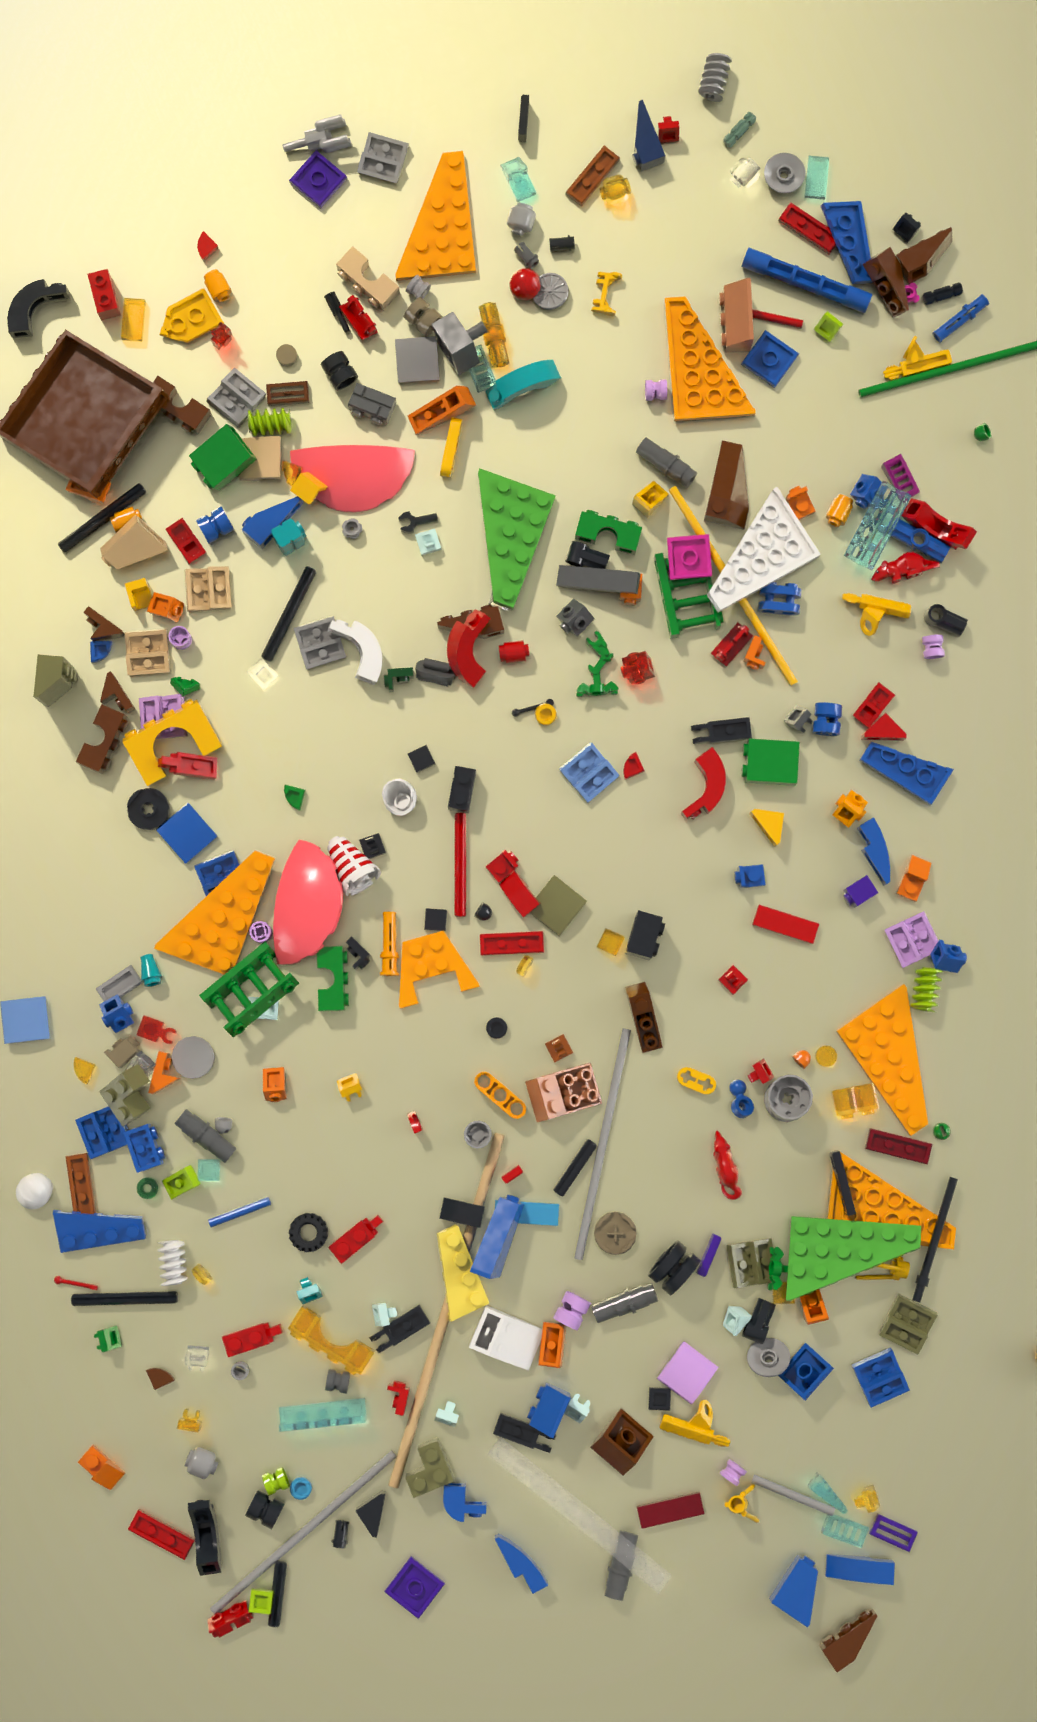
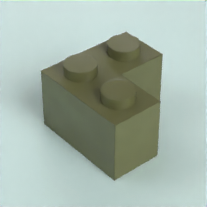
[99,1064,151,1127]
[405,1437,454,1498]

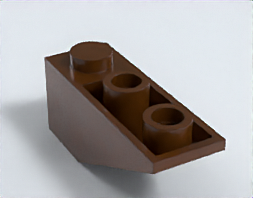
[896,227,952,284]
[863,247,909,318]
[437,604,504,639]
[625,982,663,1053]
[820,1609,877,1672]

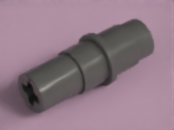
[636,437,697,488]
[175,1109,236,1163]
[591,1283,658,1323]
[604,1530,638,1601]

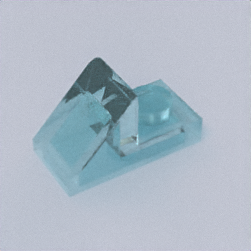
[500,157,536,202]

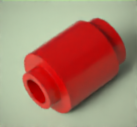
[499,640,529,663]

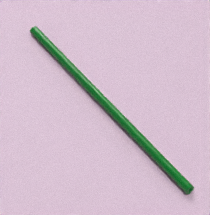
[858,341,1037,398]

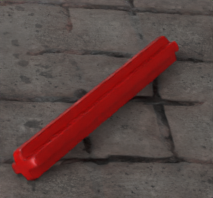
[454,813,466,917]

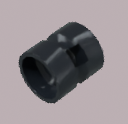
[320,351,358,391]
[245,1490,285,1530]

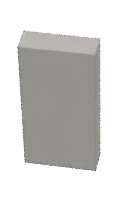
[96,965,143,1001]

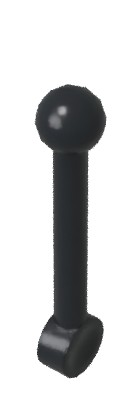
[512,699,554,717]

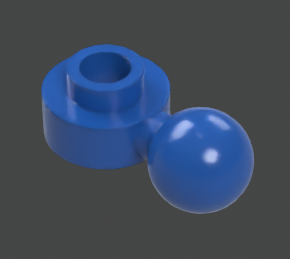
[729,1079,754,1118]

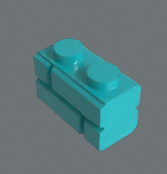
[271,518,306,556]

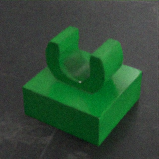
[94,1325,122,1352]

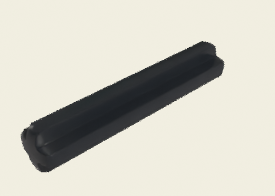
[553,1139,597,1197]
[268,1561,287,1627]

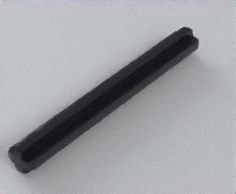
[58,483,146,553]
[261,566,316,662]
[71,1291,178,1306]

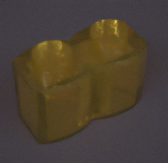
[831,1083,879,1119]

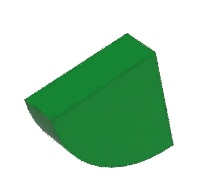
[170,677,200,697]
[284,785,306,810]

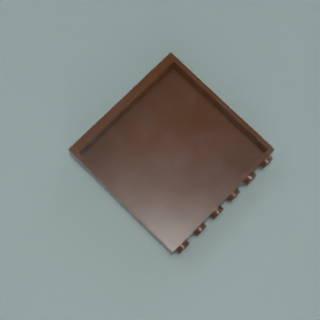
[0,329,169,499]

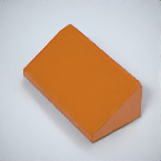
[538,1322,566,1368]

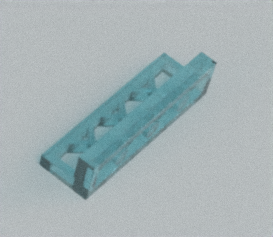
[844,481,911,570]
[279,1398,367,1432]

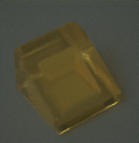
[597,928,625,956]

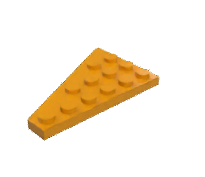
[827,1150,956,1249]

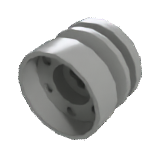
[764,1075,813,1122]

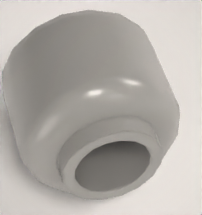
[507,203,536,236]
[184,1447,218,1479]

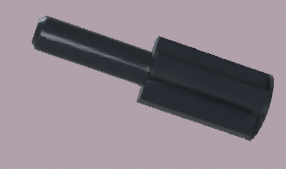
[324,291,350,333]

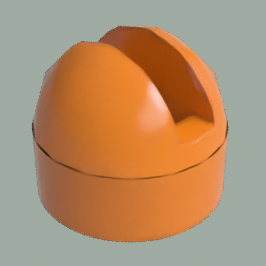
[792,1050,811,1069]

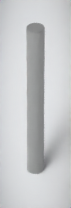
[751,1474,835,1516]

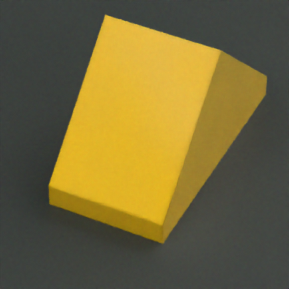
[632,481,669,518]
[749,809,784,847]

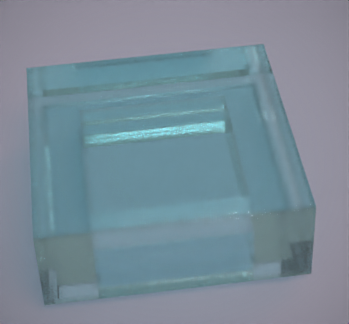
[198,1159,220,1181]

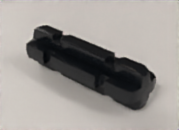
[922,282,963,305]

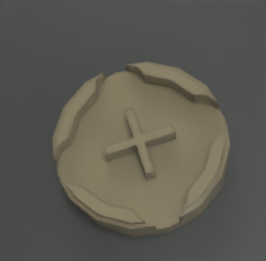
[594,1212,637,1255]

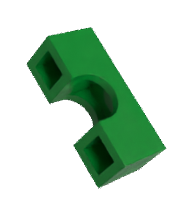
[575,510,642,555]
[317,946,349,1011]

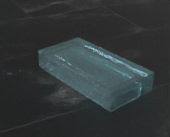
[805,155,829,200]

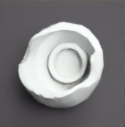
[382,779,417,816]
[16,1173,53,1209]

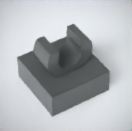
[784,705,813,733]

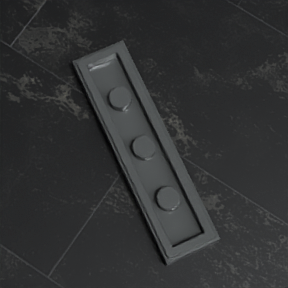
[556,565,640,594]

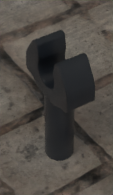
[398,511,438,534]

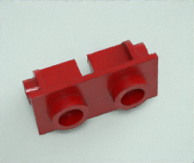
[339,295,378,340]
[711,622,754,667]
[207,1600,254,1638]

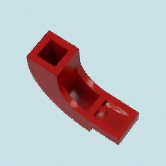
[901,498,977,550]
[447,609,491,688]
[681,747,726,820]

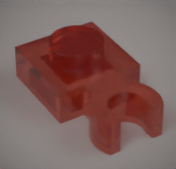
[211,322,232,350]
[136,1015,177,1044]

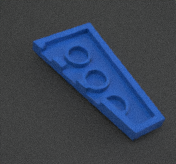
[821,201,872,284]
[859,742,954,805]
[53,1210,146,1253]

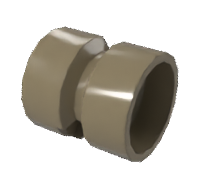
[403,297,443,337]

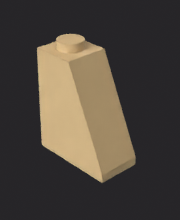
[100,514,167,569]

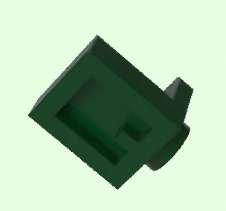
[384,667,414,692]

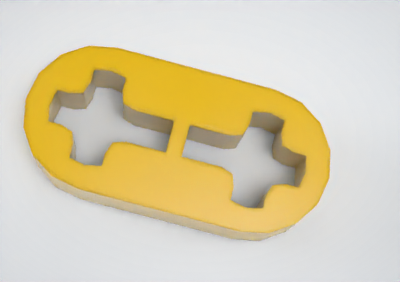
[677,1067,716,1094]

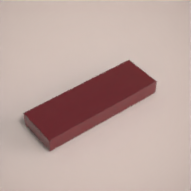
[865,1128,932,1165]
[636,1492,705,1529]

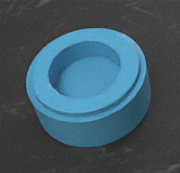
[290,1477,312,1500]

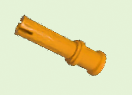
[380,912,399,976]

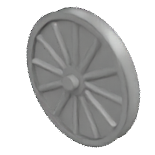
[533,273,569,310]

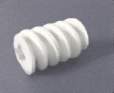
[157,1240,188,1286]

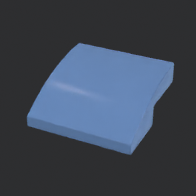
[559,742,620,802]
[0,996,50,1044]

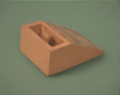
[525,1063,602,1122]

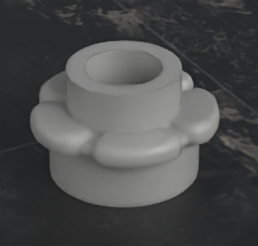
[342,518,362,539]

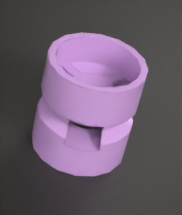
[553,1291,591,1331]

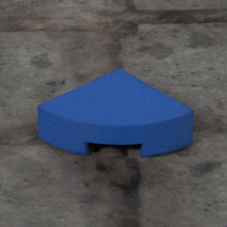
[90,641,112,663]

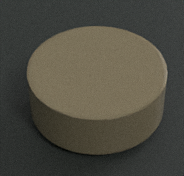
[276,344,297,366]

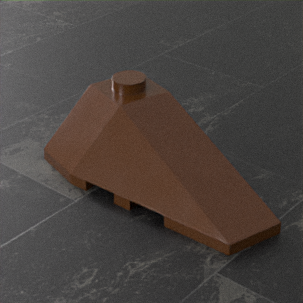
[704,440,749,530]

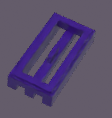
[696,1233,721,1277]
[869,1513,918,1552]

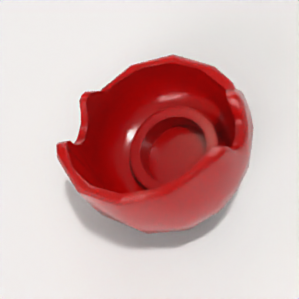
[509,268,541,301]

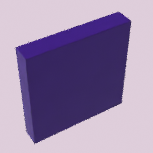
[289,150,347,209]
[384,1556,445,1619]

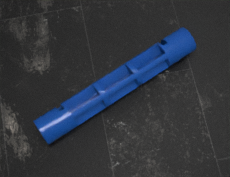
[741,247,872,313]

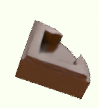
[146,1368,175,1390]

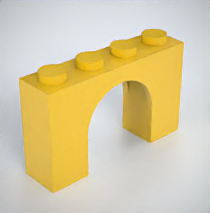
[122,699,222,786]

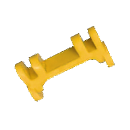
[591,272,622,316]

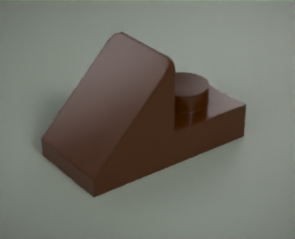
[83,606,125,641]
[100,671,135,713]

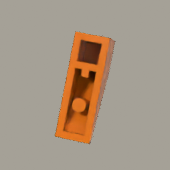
[408,386,476,434]

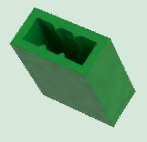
[189,424,257,491]
[741,738,800,786]

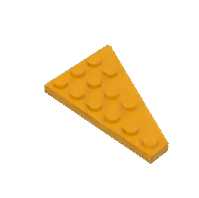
[395,151,476,281]
[664,296,756,421]
[154,850,275,974]
[836,984,928,1136]

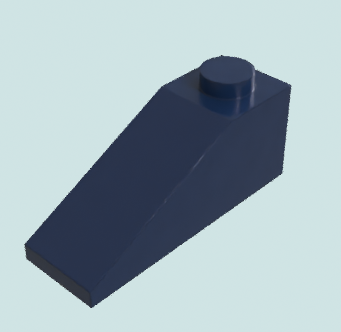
[632,100,666,172]

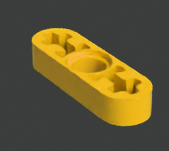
[440,417,462,478]

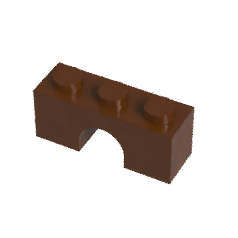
[153,375,212,435]
[76,704,128,774]

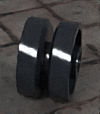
[648,1240,701,1296]

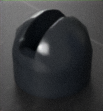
[474,902,492,921]

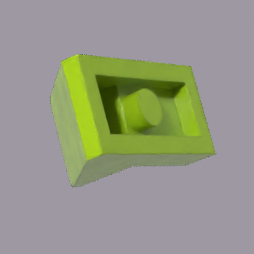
[162,1165,200,1200]

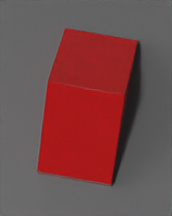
[861,713,907,741]

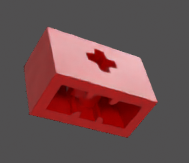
[87,269,121,321]

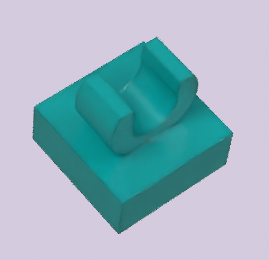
[296,1277,323,1304]

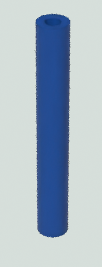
[208,1197,271,1227]

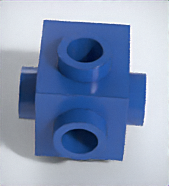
[850,474,888,509]
[99,994,134,1033]

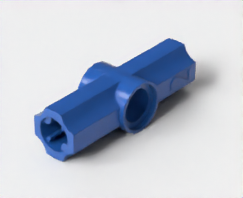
[886,517,951,564]

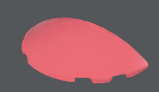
[290,445,415,513]
[273,840,343,965]

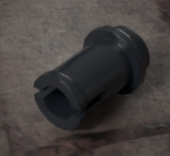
[549,235,575,252]
[331,1520,349,1548]

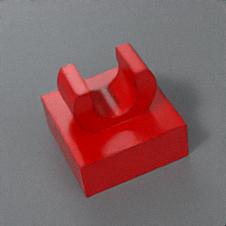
[658,116,680,143]
[718,965,748,995]
[747,1058,774,1084]

